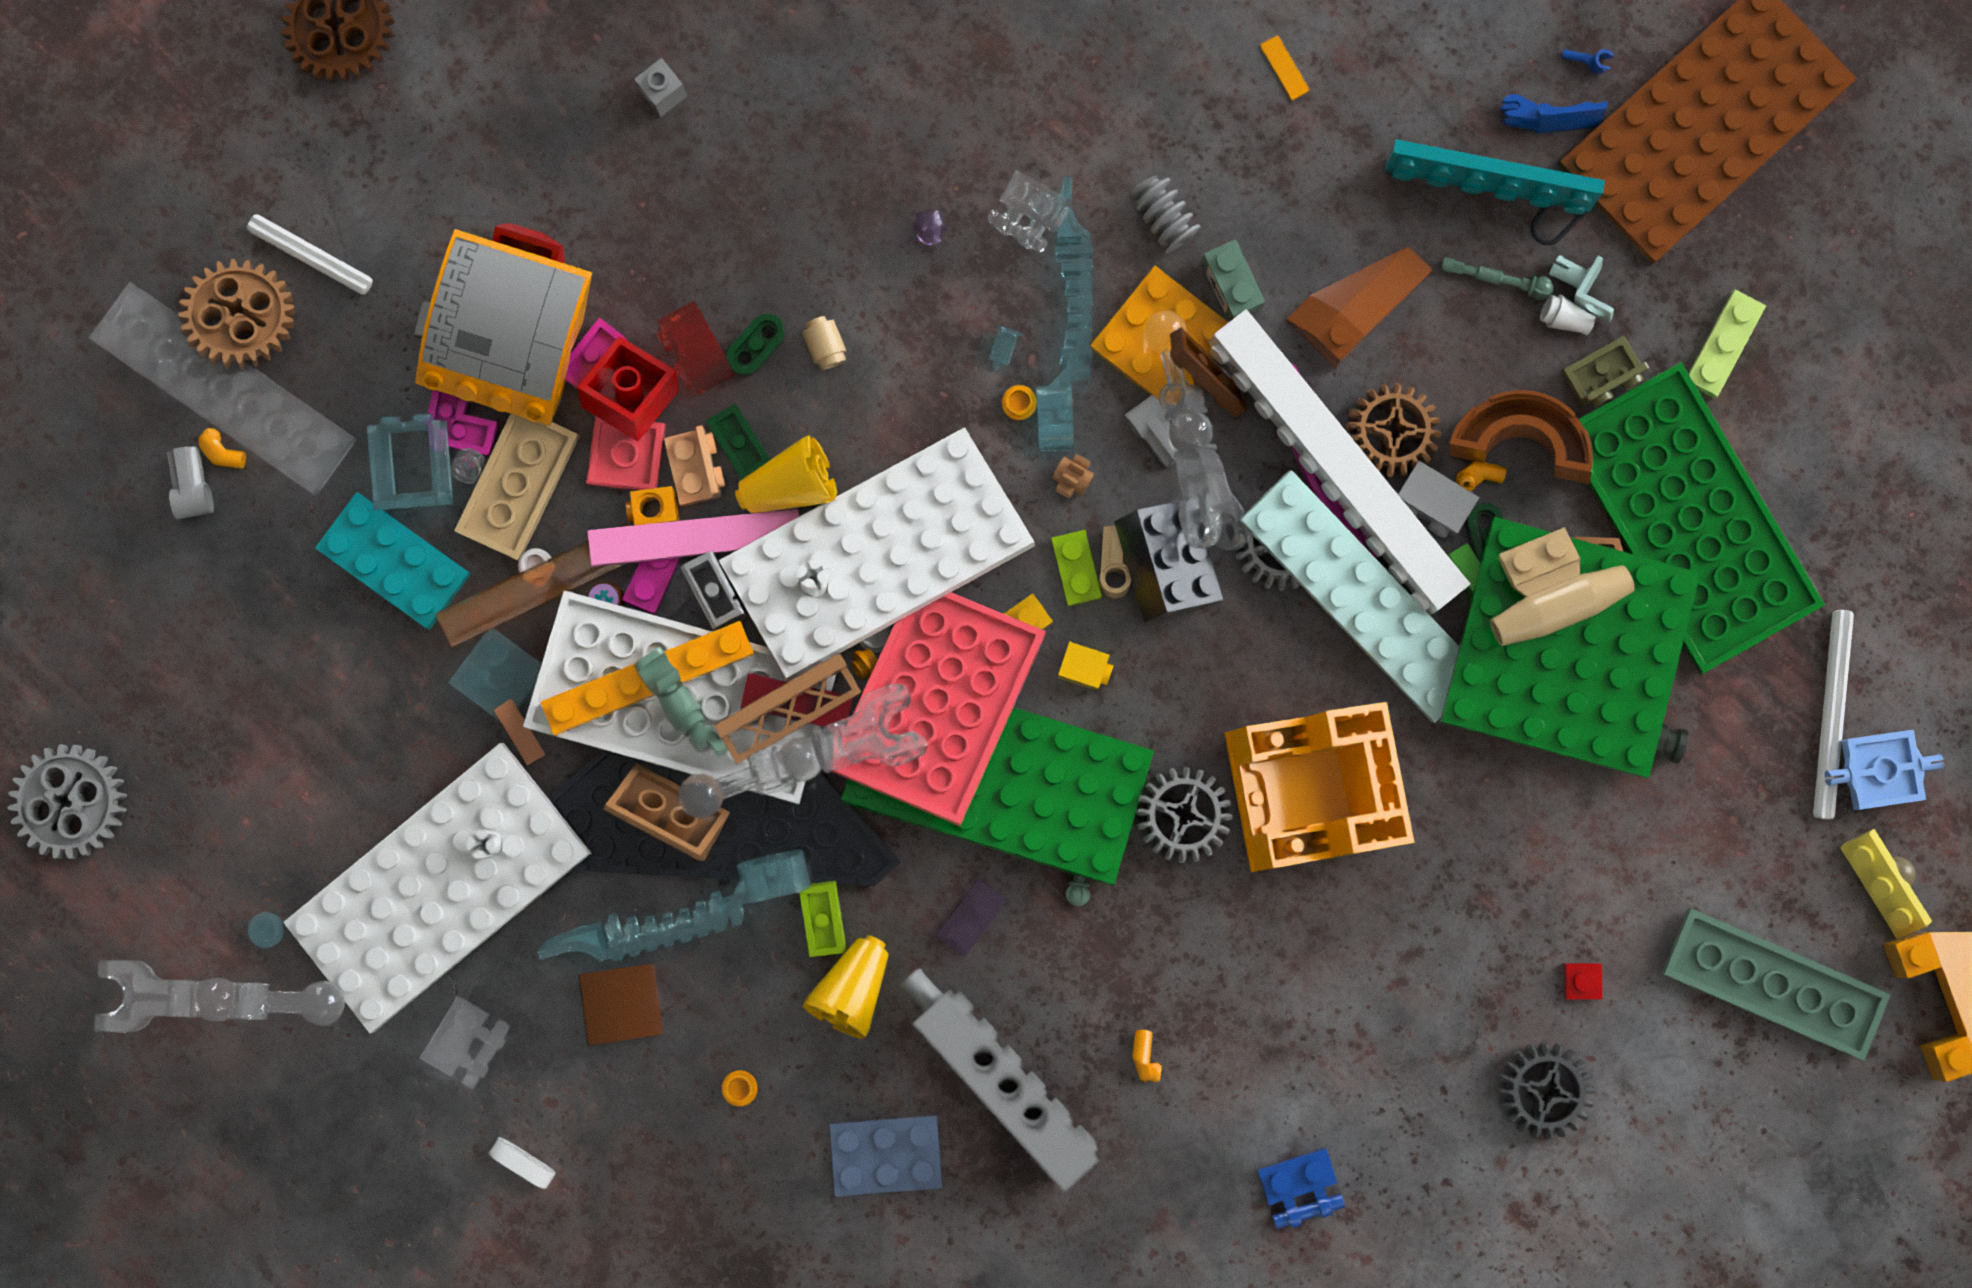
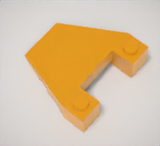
[1883,932,1972,1082]

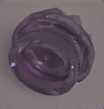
[912,211,947,246]

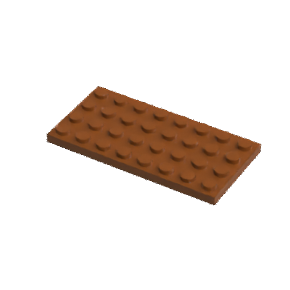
[1558,0,1857,265]

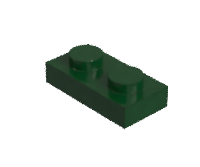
[706,403,770,480]

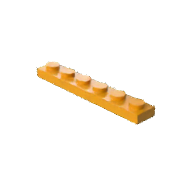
[540,621,754,736]

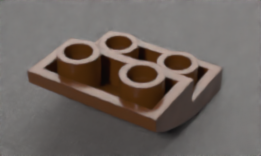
[578,963,664,1046]

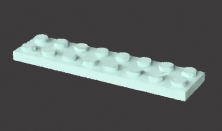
[1239,470,1459,723]

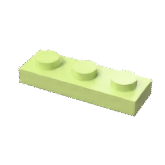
[1688,289,1766,399]

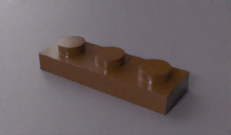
[1170,327,1247,418]

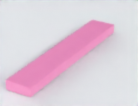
[587,509,799,567]

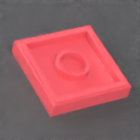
[586,416,666,491]

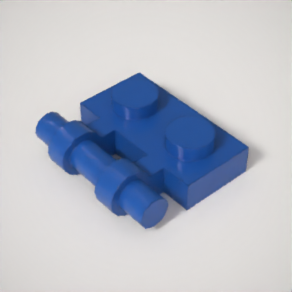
[1257,1148,1345,1229]

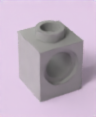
[634,58,688,117]

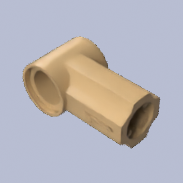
[1099,525,1131,599]

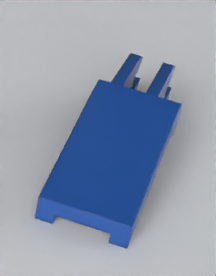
[1500,94,1608,133]

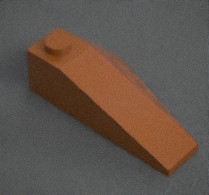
[1286,246,1433,368]

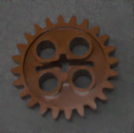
[281,0,395,83]

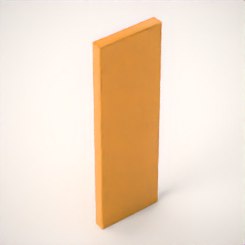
[1260,35,1310,101]

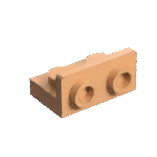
[664,425,726,507]

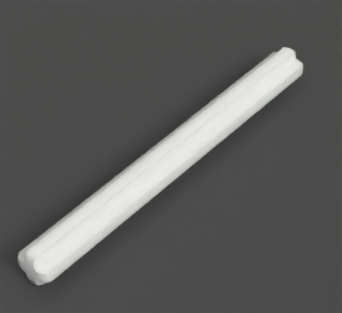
[1813,610,1854,820]

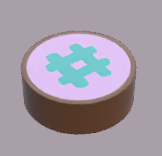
[587,581,624,607]

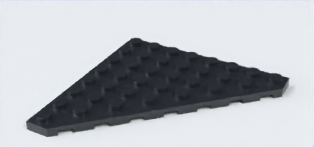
[548,750,901,886]

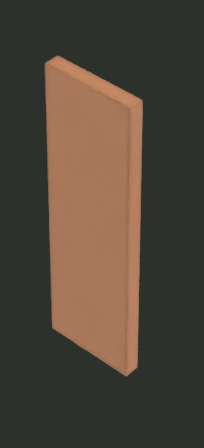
[493,698,545,766]

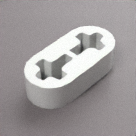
[489,1137,556,1189]

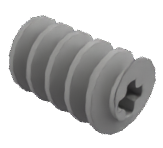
[1129,175,1201,254]

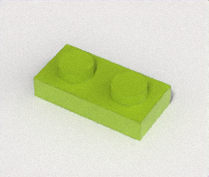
[1051,530,1102,607]
[799,881,847,957]

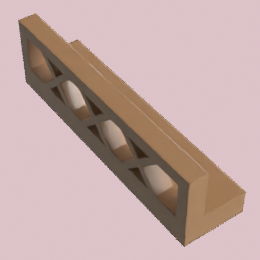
[714,653,861,765]

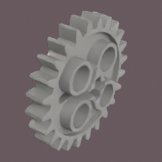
[8,744,127,859]

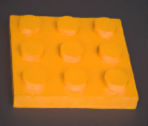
[1090,266,1229,412]

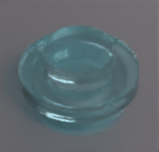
[248,912,285,948]

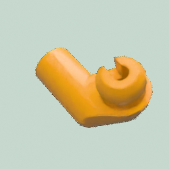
[198,428,246,469]
[1455,461,1507,492]
[1132,1030,1162,1083]

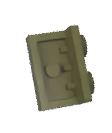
[1561,336,1650,408]

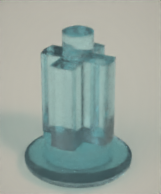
[989,325,1024,370]

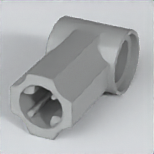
[1124,395,1190,469]
[167,447,214,520]

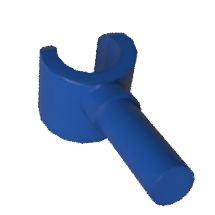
[1562,49,1614,74]

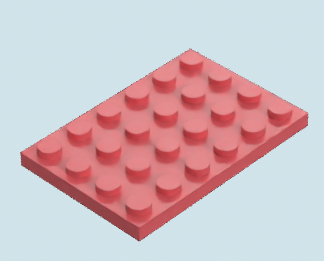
[828,592,1046,826]

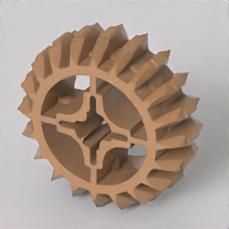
[1345,383,1441,478]

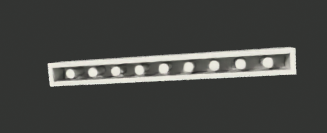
[1208,309,1470,615]

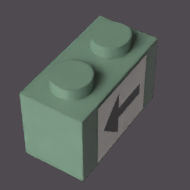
[1201,239,1265,322]

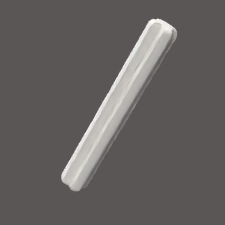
[247,215,373,295]

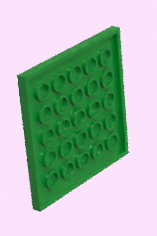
[1440,517,1700,779]

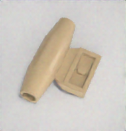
[1490,527,1635,646]

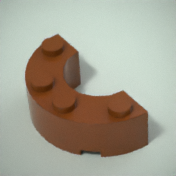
[1449,390,1593,484]

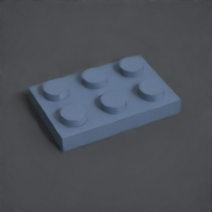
[830,1115,943,1197]

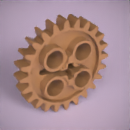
[178,259,296,370]

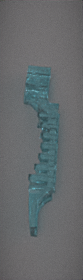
[1036,177,1094,452]
[538,850,811,962]

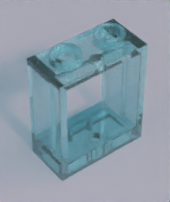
[367,414,453,510]

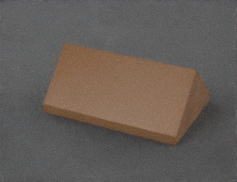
[604,763,730,861]

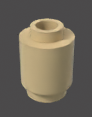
[802,316,846,371]

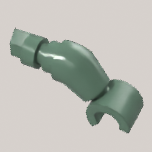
[634,647,728,756]

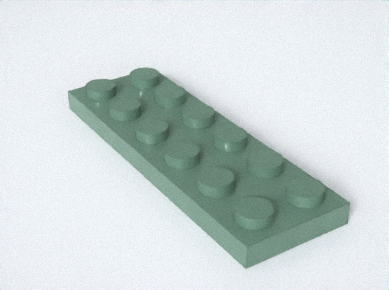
[1661,908,1891,1061]

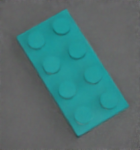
[315,492,471,630]

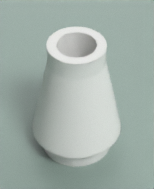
[1540,295,1595,335]

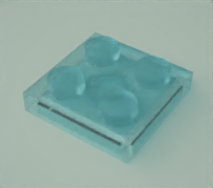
[448,626,542,721]

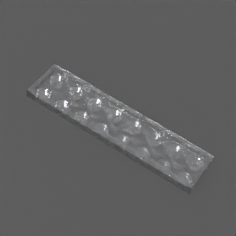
[89,282,357,496]

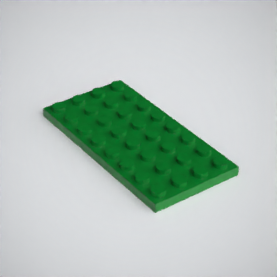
[1578,362,1825,675]
[841,707,1154,886]

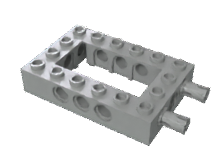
[901,969,1098,1191]

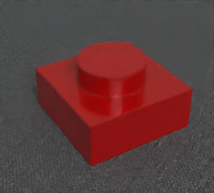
[1563,963,1603,999]

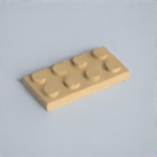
[454,414,580,561]

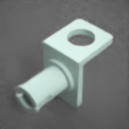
[1549,255,1614,323]

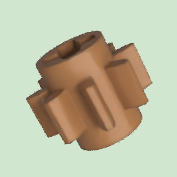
[1052,453,1095,499]

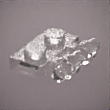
[988,169,1074,252]
[420,996,511,1089]

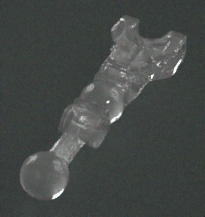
[1143,310,1249,550]
[679,684,927,818]
[94,960,345,1033]

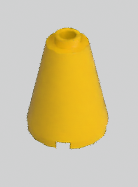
[735,435,837,513]
[802,935,889,1039]

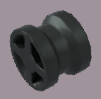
[1654,723,1688,764]

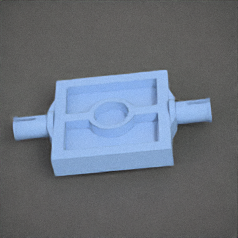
[1824,729,1944,810]

